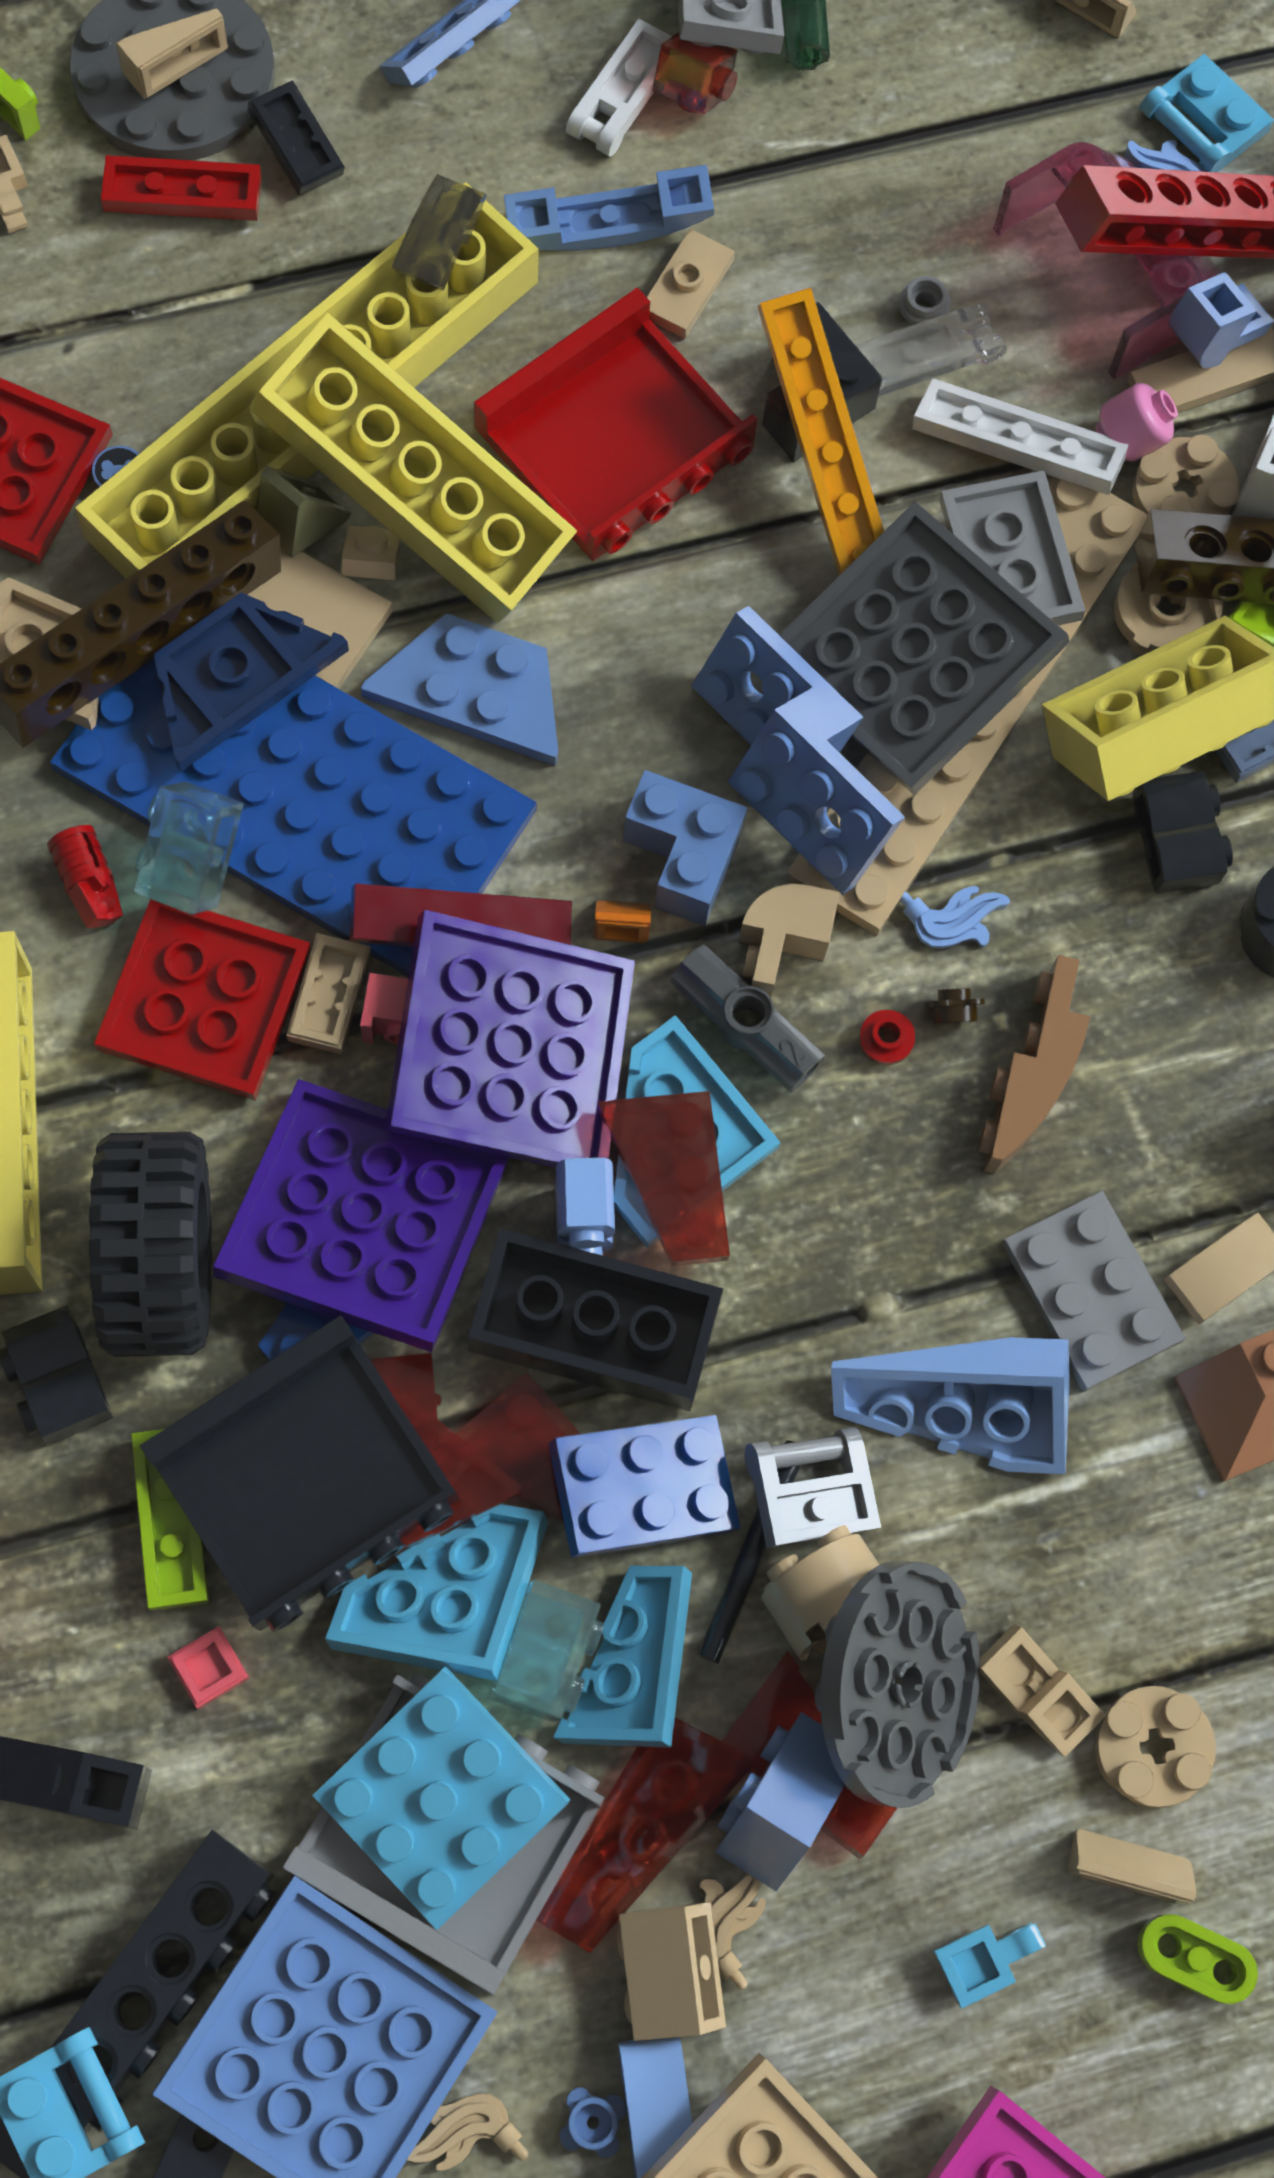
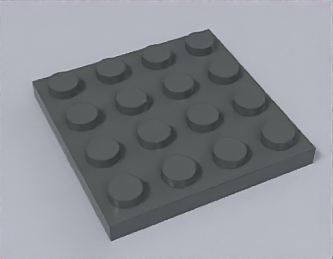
[779,501,1070,796]

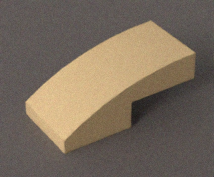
[1164,1212,1274,1325]
[978,1625,1106,1757]

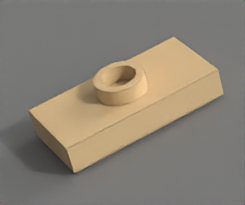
[647,229,735,339]
[286,933,371,1055]

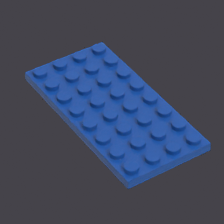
[50,659,537,977]

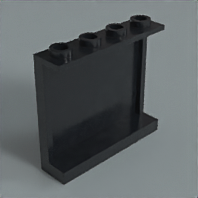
[140,1315,460,1633]

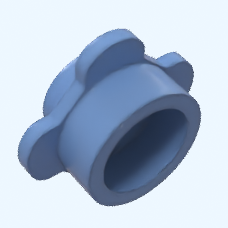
[559,2087,626,2158]

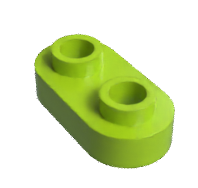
[1137,1914,1258,2004]

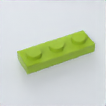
[131,1429,209,1611]

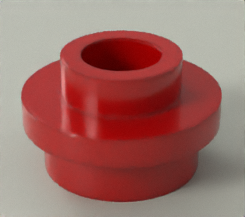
[859,1010,915,1065]

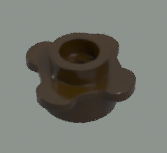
[925,988,985,1023]

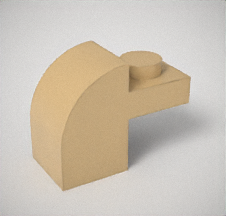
[738,884,840,998]

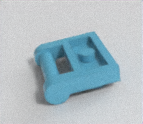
[1139,54,1274,172]
[0,2027,145,2178]

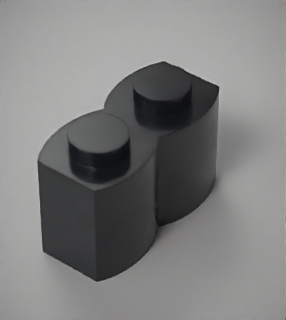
[1132,770,1233,894]
[0,1305,113,1445]

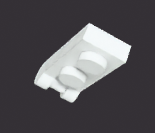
[566,19,682,157]

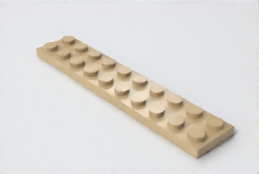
[785,476,1148,936]

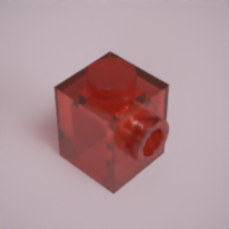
[652,32,738,114]

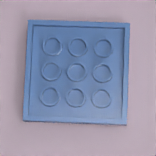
[152,1875,498,2178]

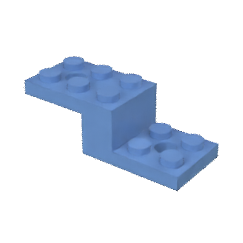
[691,606,905,895]

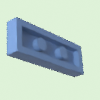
[379,0,521,88]

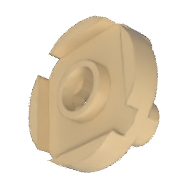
[1132,434,1240,515]
[1114,563,1223,656]
[1094,1686,1216,1808]

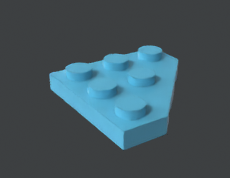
[614,1015,781,1249]
[325,1502,548,1681]

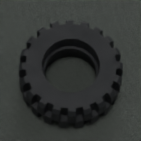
[89,1132,212,1357]

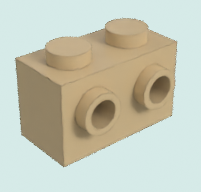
[617,1902,726,2041]

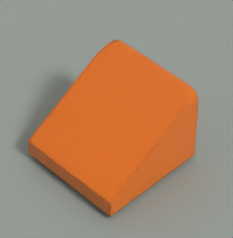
[593,900,651,943]

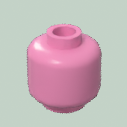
[1096,383,1178,462]

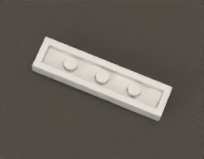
[912,378,1129,495]

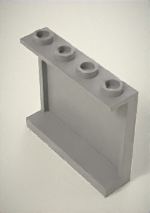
[283,1673,605,1995]

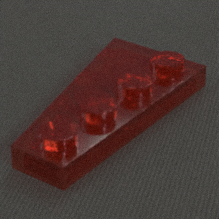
[536,1717,756,1953]

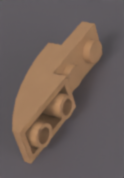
[978,955,1091,1174]

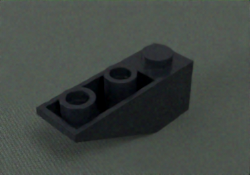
[0,1736,152,1830]

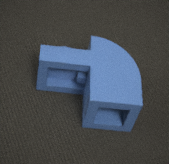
[1169,272,1274,368]

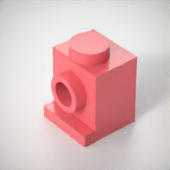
[360,973,408,1044]

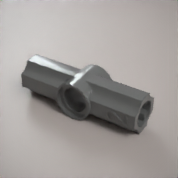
[670,944,825,1093]

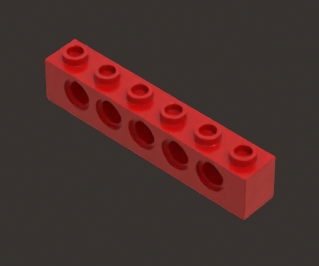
[1055,165,1274,259]

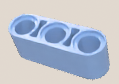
[618,2037,692,2178]

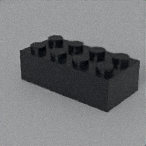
[468,1228,724,1412]

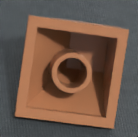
[1174,1329,1274,1482]

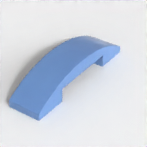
[504,165,714,251]

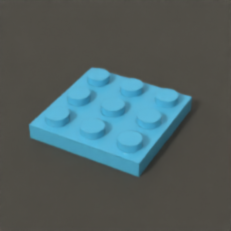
[312,1667,570,1930]

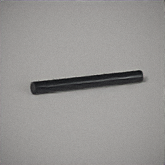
[697,1440,801,1664]

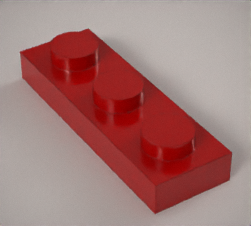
[101,155,262,221]

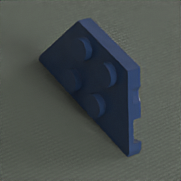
[154,592,349,772]

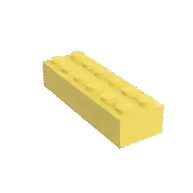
[250,312,577,624]
[0,931,42,1295]

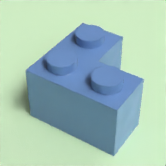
[623,770,748,926]
[715,1712,845,1891]

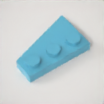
[553,1566,692,1747]

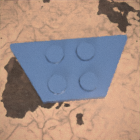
[361,613,558,766]

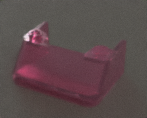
[993,142,1222,380]

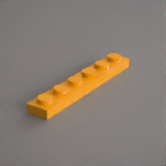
[757,287,884,575]

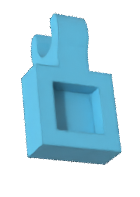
[933,1923,1046,2009]

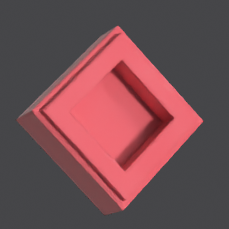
[167,1626,250,1710]

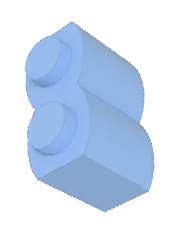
[555,1158,615,1256]

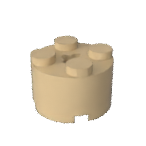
[761,1525,879,1661]

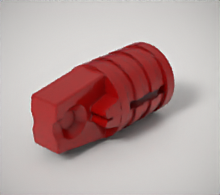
[47,825,123,928]

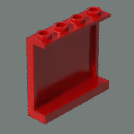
[474,287,758,562]

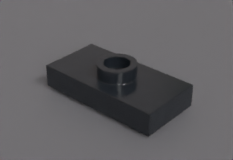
[247,80,345,196]

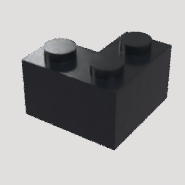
[762,301,882,463]

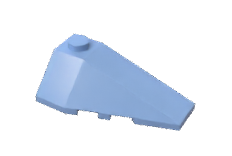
[831,1337,1069,1474]

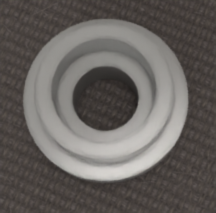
[899,276,951,328]

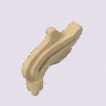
[699,1873,766,1990]
[407,2094,528,2171]

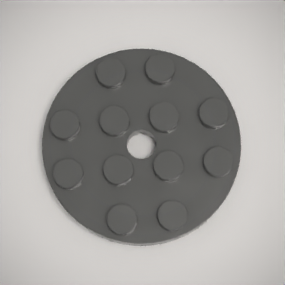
[70,0,275,160]
[815,1560,980,1808]

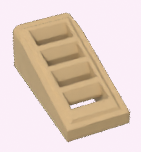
[116,8,228,99]

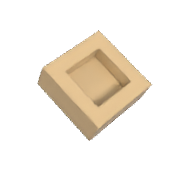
[342,526,401,580]

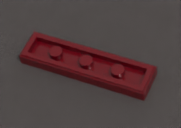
[350,883,572,947]

